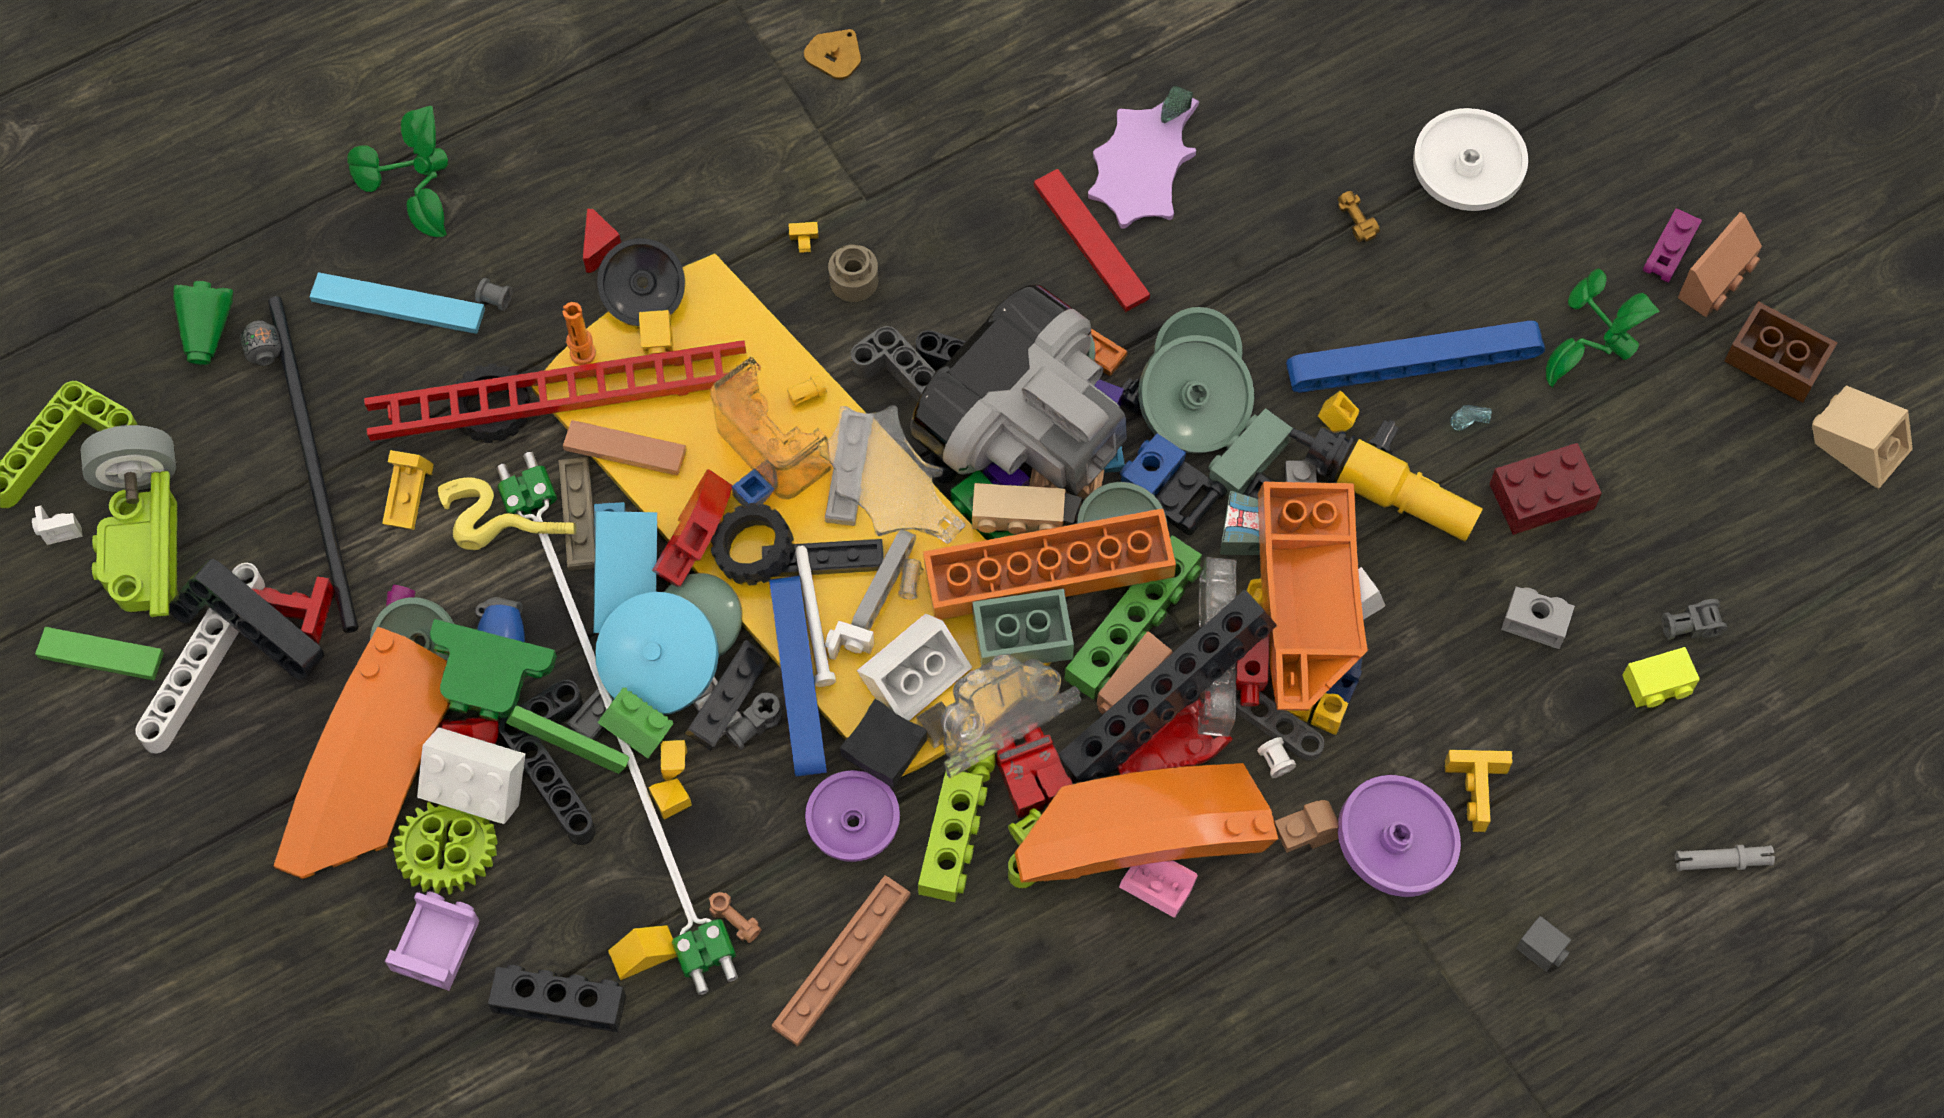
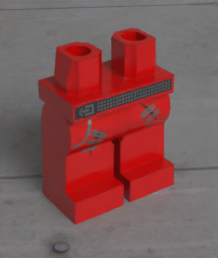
[996,724,1073,819]

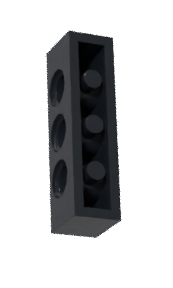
[488,965,626,1033]

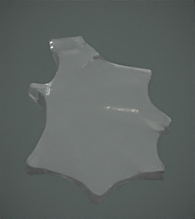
[817,405,965,544]

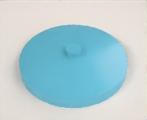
[595,592,719,715]

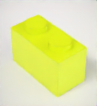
[1622,647,1700,708]

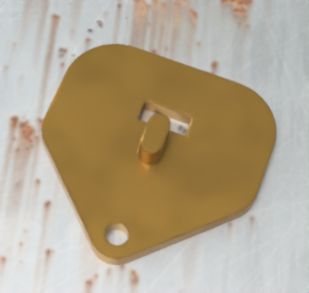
[804,29,861,80]

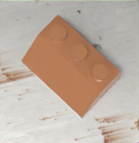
[1678,212,1762,317]

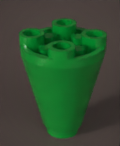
[173,281,233,365]

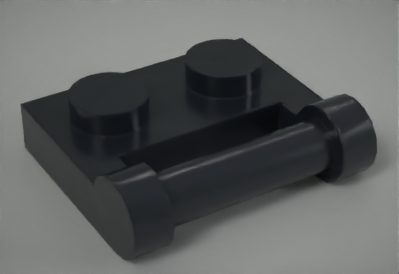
[1155,461,1227,535]

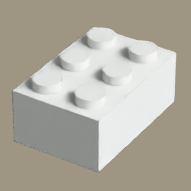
[417,727,525,824]

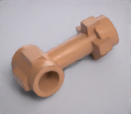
[709,892,761,943]

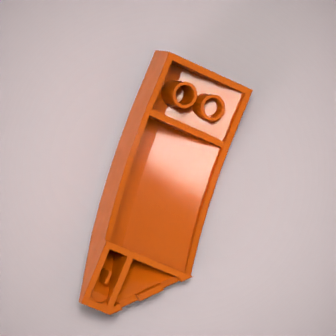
[1258,482,1369,711]
[1015,763,1278,883]

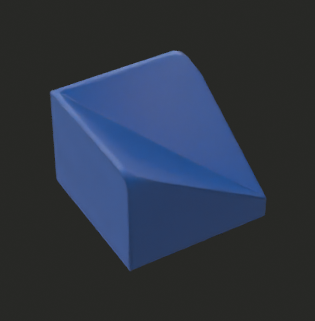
[732,468,774,507]

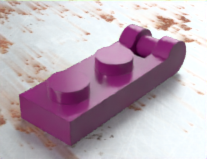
[1642,208,1702,283]

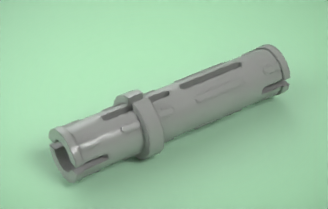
[1675,845,1775,871]

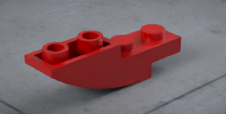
[652,469,733,587]

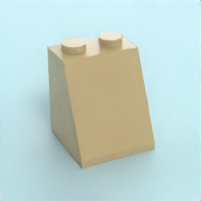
[1812,386,1913,488]

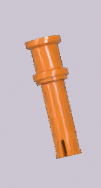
[562,302,596,365]

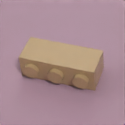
[972,483,1065,534]

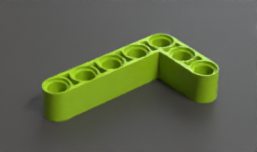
[0,381,138,508]

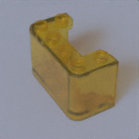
[710,356,831,499]

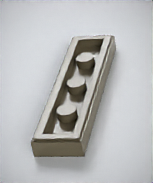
[559,457,595,571]

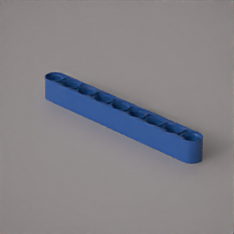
[1286,321,1545,392]

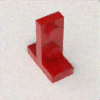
[252,576,334,645]

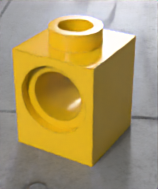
[639,310,673,355]

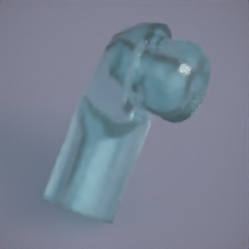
[1450,405,1492,431]

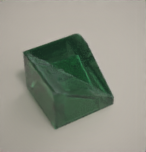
[1161,85,1193,123]

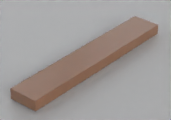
[771,875,911,1046]

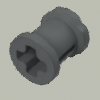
[475,278,513,311]

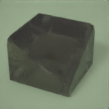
[916,701,960,749]

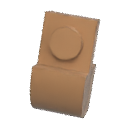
[1274,800,1339,853]

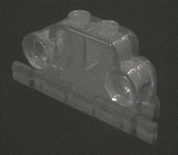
[941,654,1081,779]

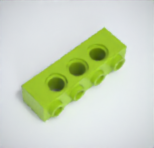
[918,768,988,902]

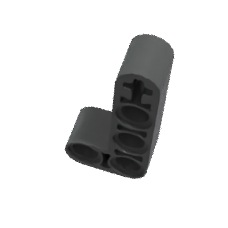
[851,326,955,422]

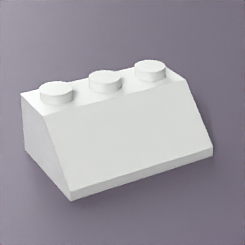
[857,614,972,721]

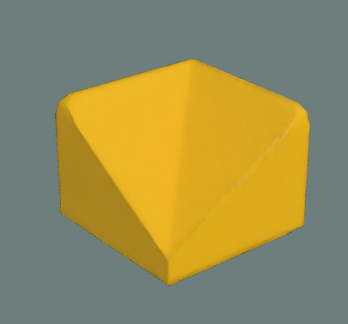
[1318,391,1360,431]
[661,740,687,781]
[648,778,692,820]

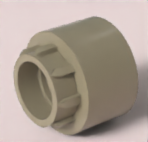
[828,245,879,302]

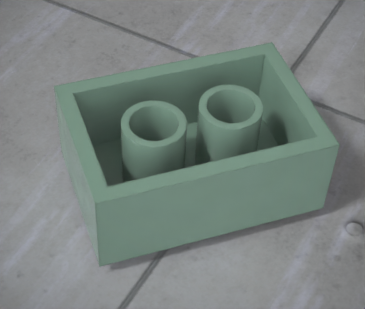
[972,589,1074,672]

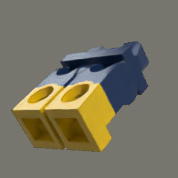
[1287,657,1363,735]

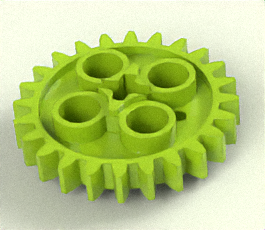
[393,802,498,894]

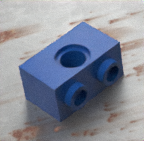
[1120,433,1186,496]

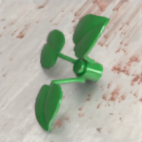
[347,106,448,237]
[1546,268,1660,388]

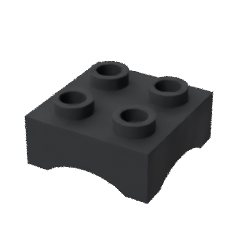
[840,699,928,788]

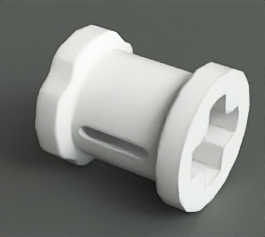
[1257,737,1296,778]

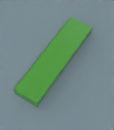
[35,627,164,681]
[506,706,630,774]

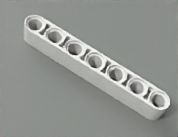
[136,563,265,753]

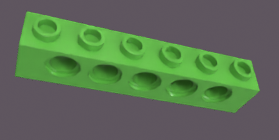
[1064,535,1202,700]

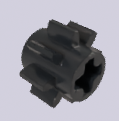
[1121,377,1141,414]

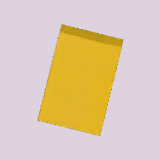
[608,925,677,980]

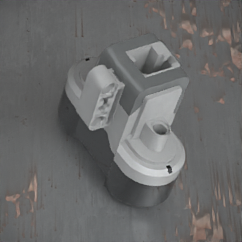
[910,284,1127,496]

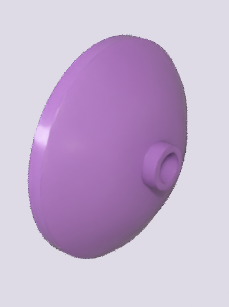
[805,770,900,862]

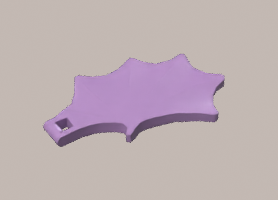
[1088,90,1199,229]

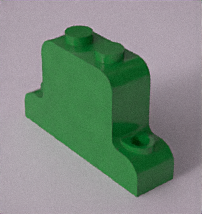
[430,619,557,721]

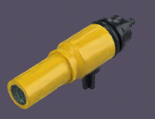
[1289,420,1483,542]

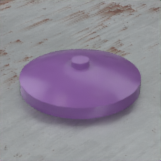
[1338,775,1461,897]

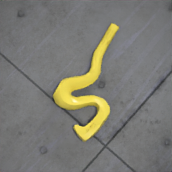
[438,478,576,550]

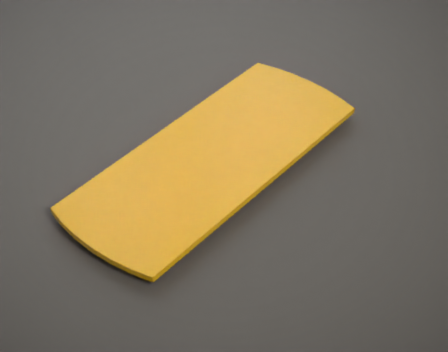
[531,254,1072,776]

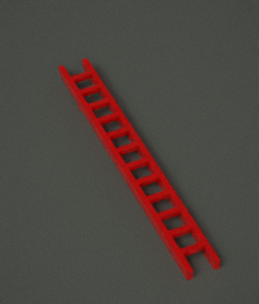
[364,340,751,441]

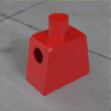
[1233,635,1269,706]

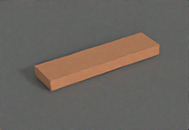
[563,420,686,476]

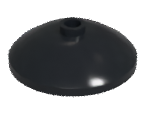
[597,238,685,326]

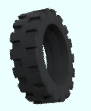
[450,364,531,443]
[711,503,794,585]

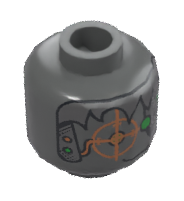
[240,321,282,366]

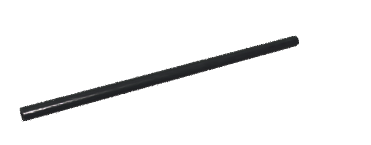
[268,296,358,633]

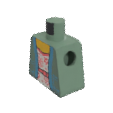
[1220,491,1260,555]

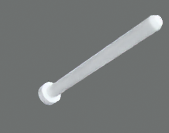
[795,546,836,687]

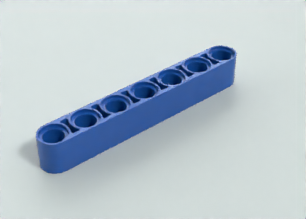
[769,575,827,777]

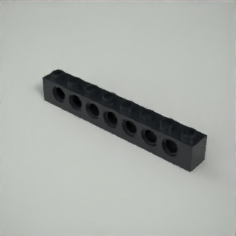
[1058,590,1277,782]

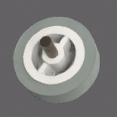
[81,425,176,504]

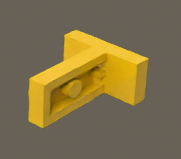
[382,450,434,530]
[1445,750,1512,832]

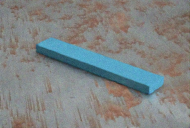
[310,272,485,334]

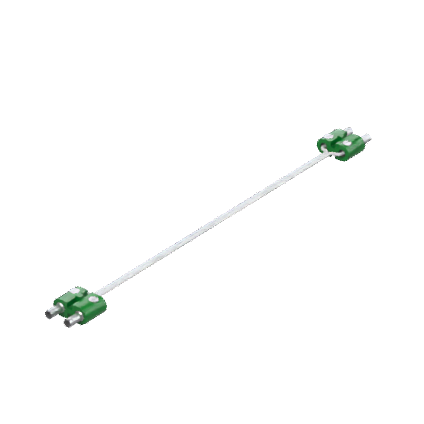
[496,452,738,995]

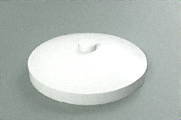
[1413,108,1528,211]

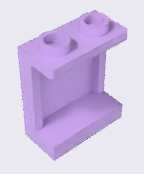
[385,892,479,991]

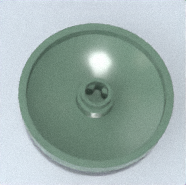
[1138,335,1254,454]

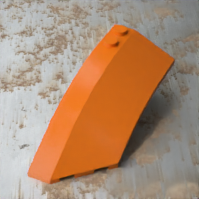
[274,627,450,879]

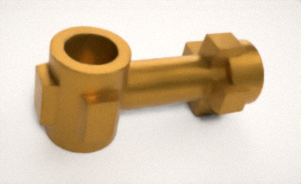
[1338,191,1380,242]

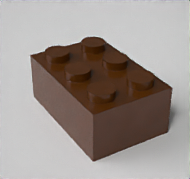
[1724,301,1837,403]

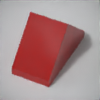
[583,209,621,273]

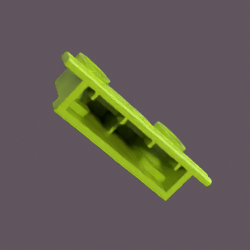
[92,471,177,617]

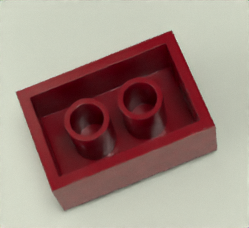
[1490,443,1602,535]

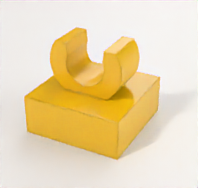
[789,222,819,253]

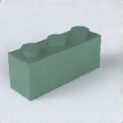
[1208,408,1293,497]

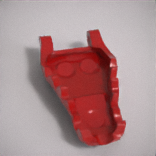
[1117,697,1233,775]

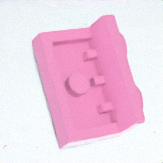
[1119,860,1198,918]

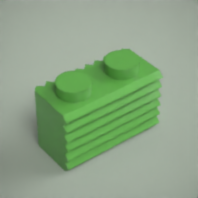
[597,687,673,758]

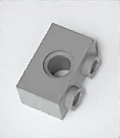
[1501,587,1575,649]

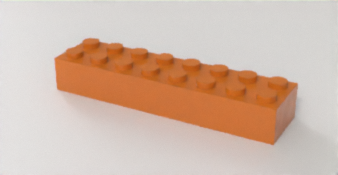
[923,509,1176,619]

